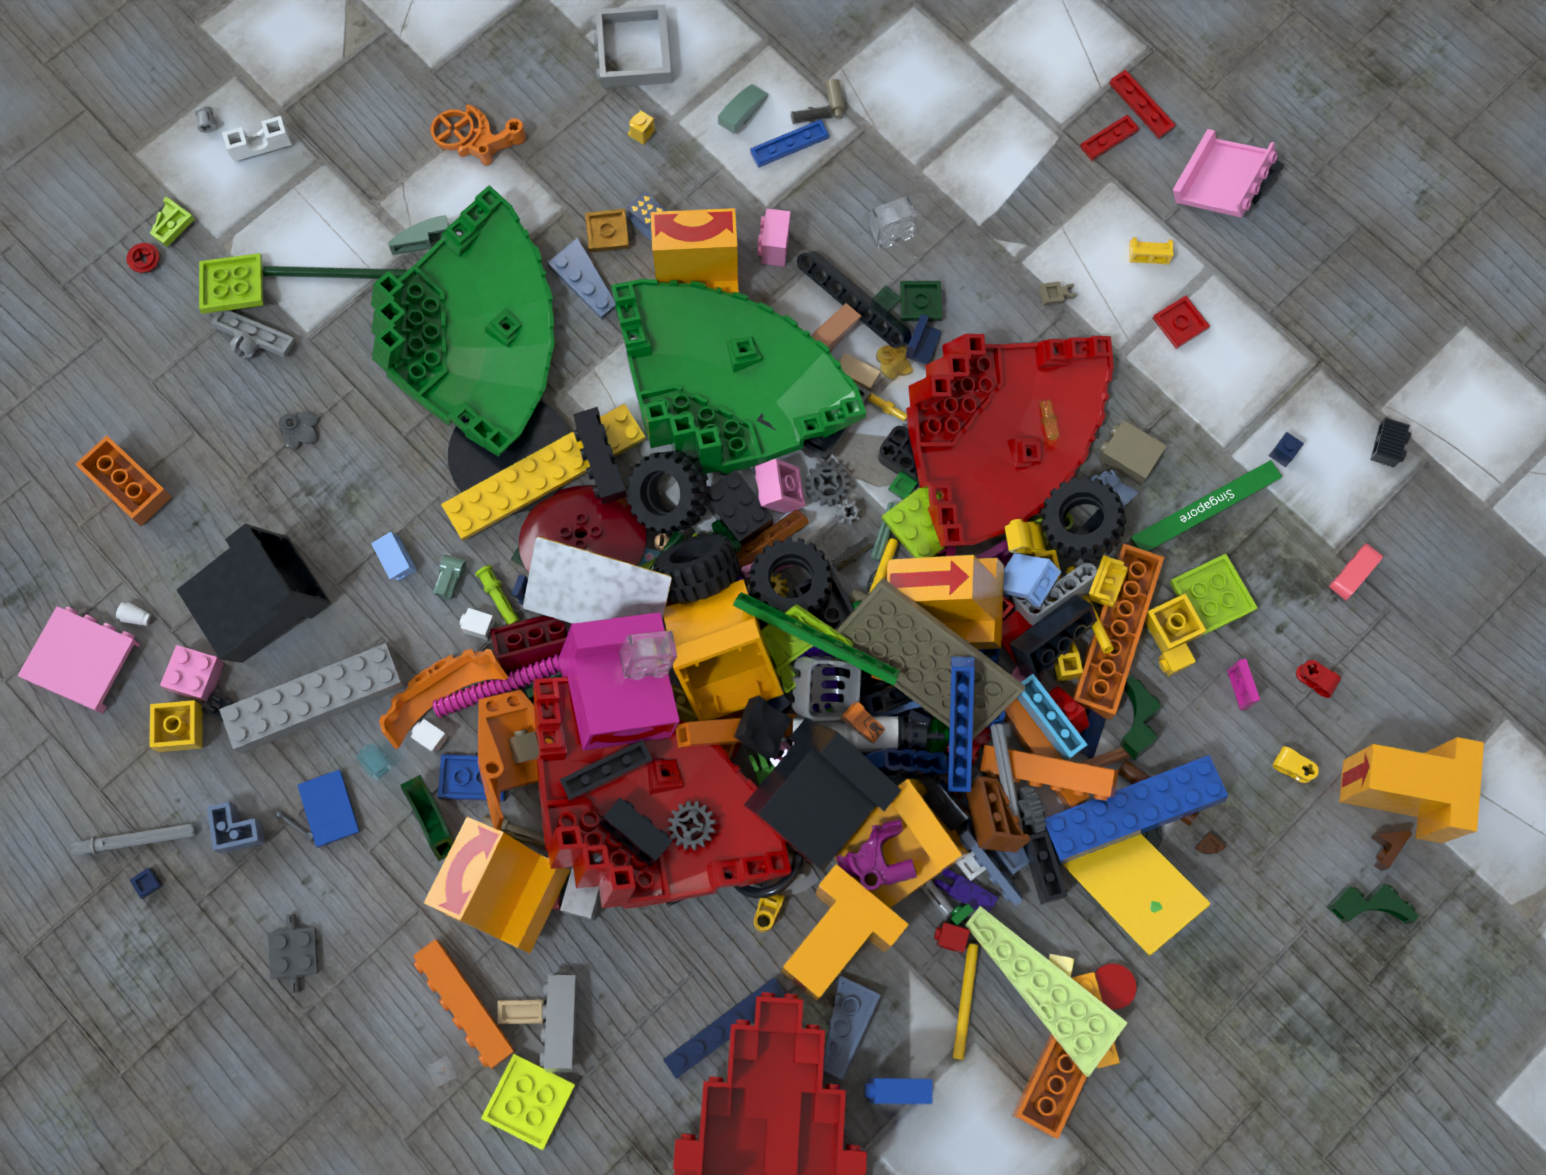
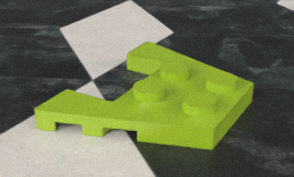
[761,604,854,693]

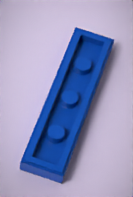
[750,119,829,168]

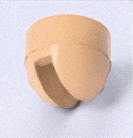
[654,533,670,551]

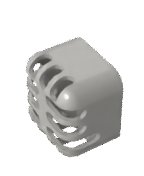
[792,656,861,721]

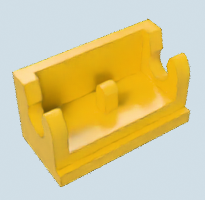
[1129,237,1173,265]
[1089,555,1128,608]

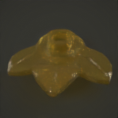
[876,345,913,380]

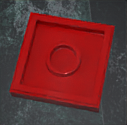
[1152,295,1210,349]

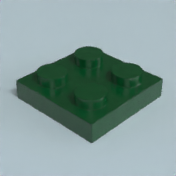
[900,281,942,321]

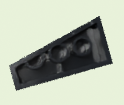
[573,407,627,505]
[1009,595,1097,682]

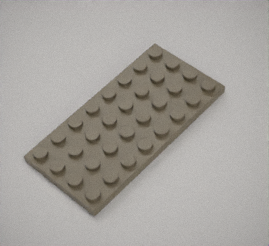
[836,578,1025,740]

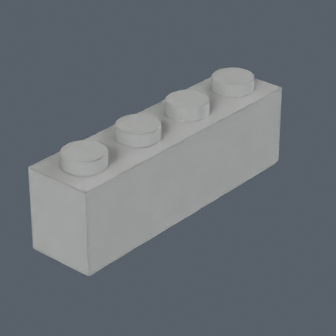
[540,975,578,1072]

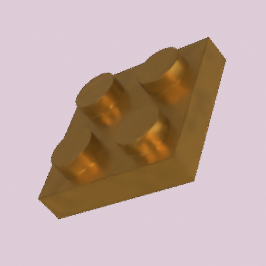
[585,209,629,253]

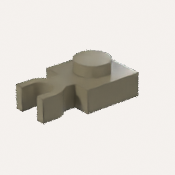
[1039,282,1077,306]

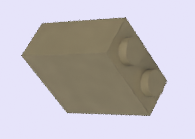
[1099,420,1166,485]

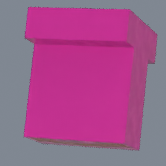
[559,613,680,751]

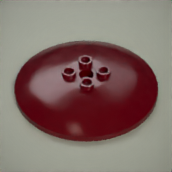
[519,486,647,574]

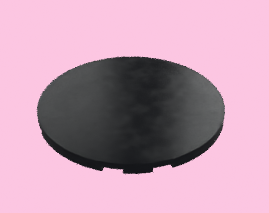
[448,401,570,515]

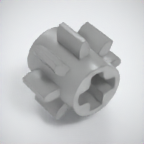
[833,499,861,525]

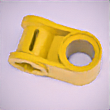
[1272,746,1319,783]
[753,894,785,933]

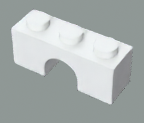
[222,116,292,162]

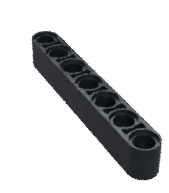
[797,251,912,348]

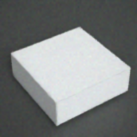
[956,851,986,881]

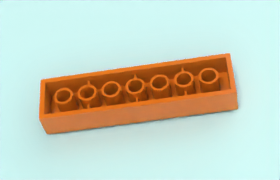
[1072,543,1164,720]

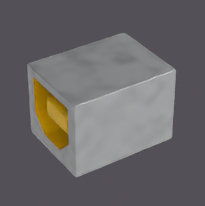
[560,867,600,921]

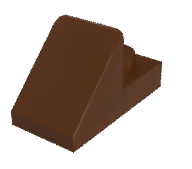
[1371,830,1412,871]

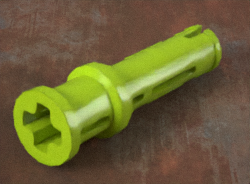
[475,565,520,625]

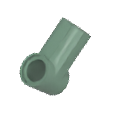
[433,555,466,600]

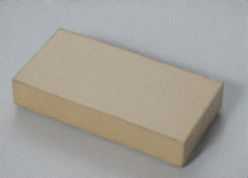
[839,353,880,390]
[497,1000,544,1024]

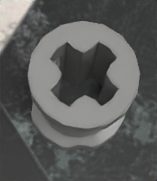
[195,106,216,133]

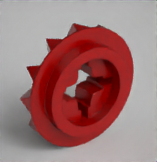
[126,243,160,274]

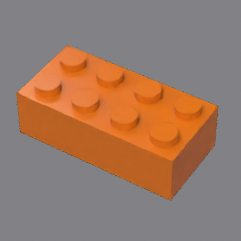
[75,435,172,526]
[1012,1034,1087,1139]

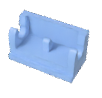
[371,532,417,581]

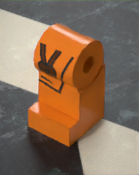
[840,702,885,744]

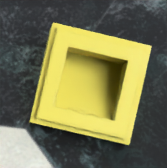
[1048,954,1074,977]

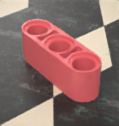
[1329,543,1384,601]

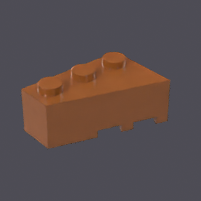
[966,776,1031,853]

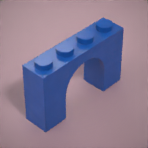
[864,1078,933,1104]

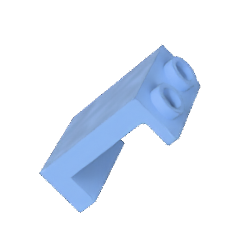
[1003,553,1061,607]

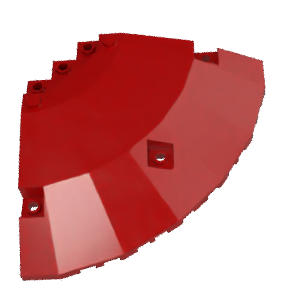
[906,333,1114,547]
[533,677,791,909]

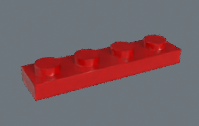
[1109,69,1175,139]

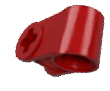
[1296,660,1341,698]

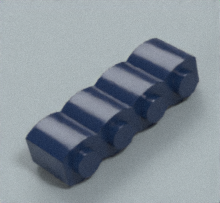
[865,748,948,778]

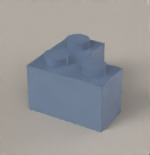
[207,802,265,854]

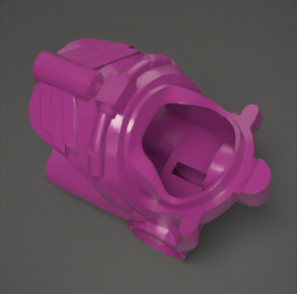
[836,819,917,891]

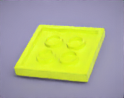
[481,1054,576,1150]

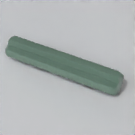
[871,502,897,562]

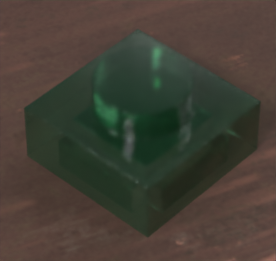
[873,285,901,312]

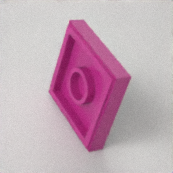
[1227,659,1260,711]

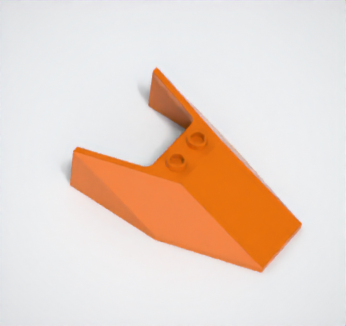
[478,690,553,831]

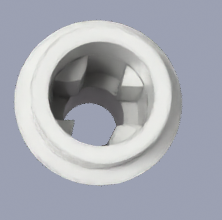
[116,602,152,626]

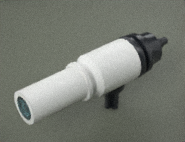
[793,716,945,776]

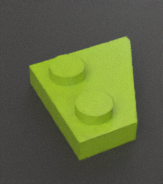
[150,197,195,247]

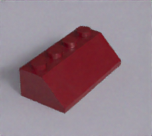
[490,615,572,674]

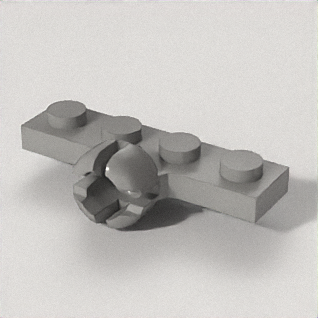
[211,310,295,359]

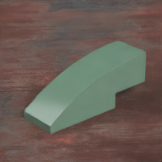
[718,84,768,134]
[388,215,449,255]

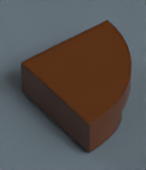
[1194,832,1226,854]

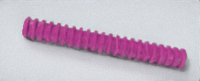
[433,654,561,718]

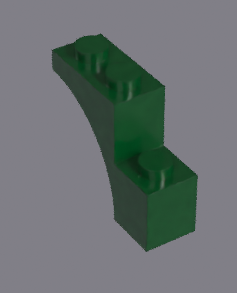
[1120,675,1162,761]
[400,775,455,861]
[1326,884,1419,924]

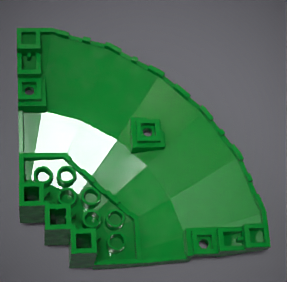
[371,185,555,457]
[611,279,866,474]

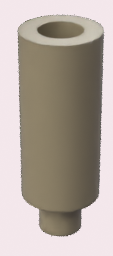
[826,79,845,119]

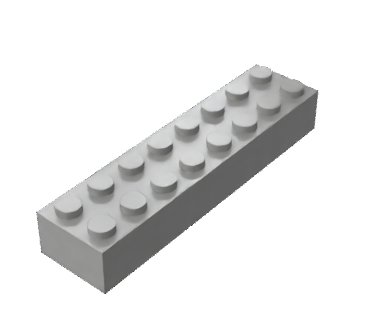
[219,643,405,754]

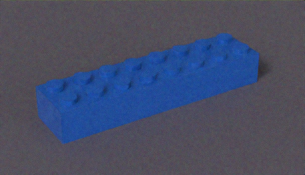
[1044,755,1228,865]

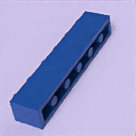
[948,656,975,792]

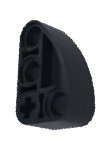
[878,426,920,488]

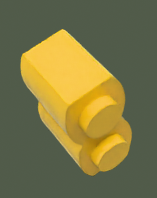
[1005,519,1046,556]

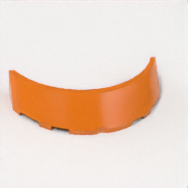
[379,649,509,749]

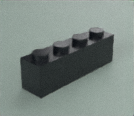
[560,740,652,803]

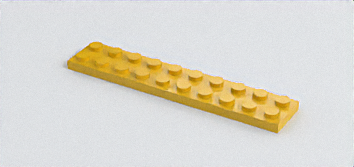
[441,403,646,541]

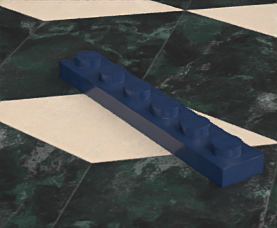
[663,978,786,1079]

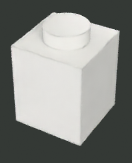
[460,608,495,640]
[411,719,448,755]

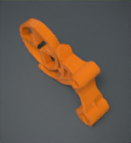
[431,104,526,165]

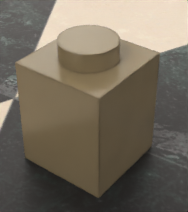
[508,729,539,764]

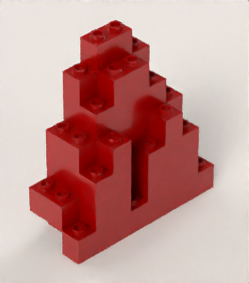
[673,992,867,1175]

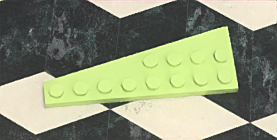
[965,906,1127,1077]

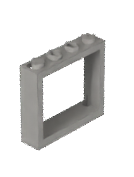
[592,4,672,88]

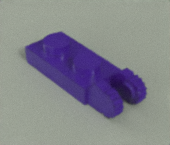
[934,869,998,913]

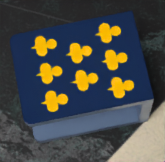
[626,191,667,241]

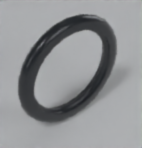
[727,849,804,898]

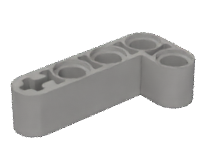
[1013,563,1097,625]

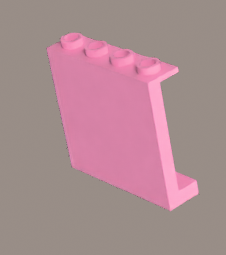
[1173,129,1278,218]
[18,606,140,714]

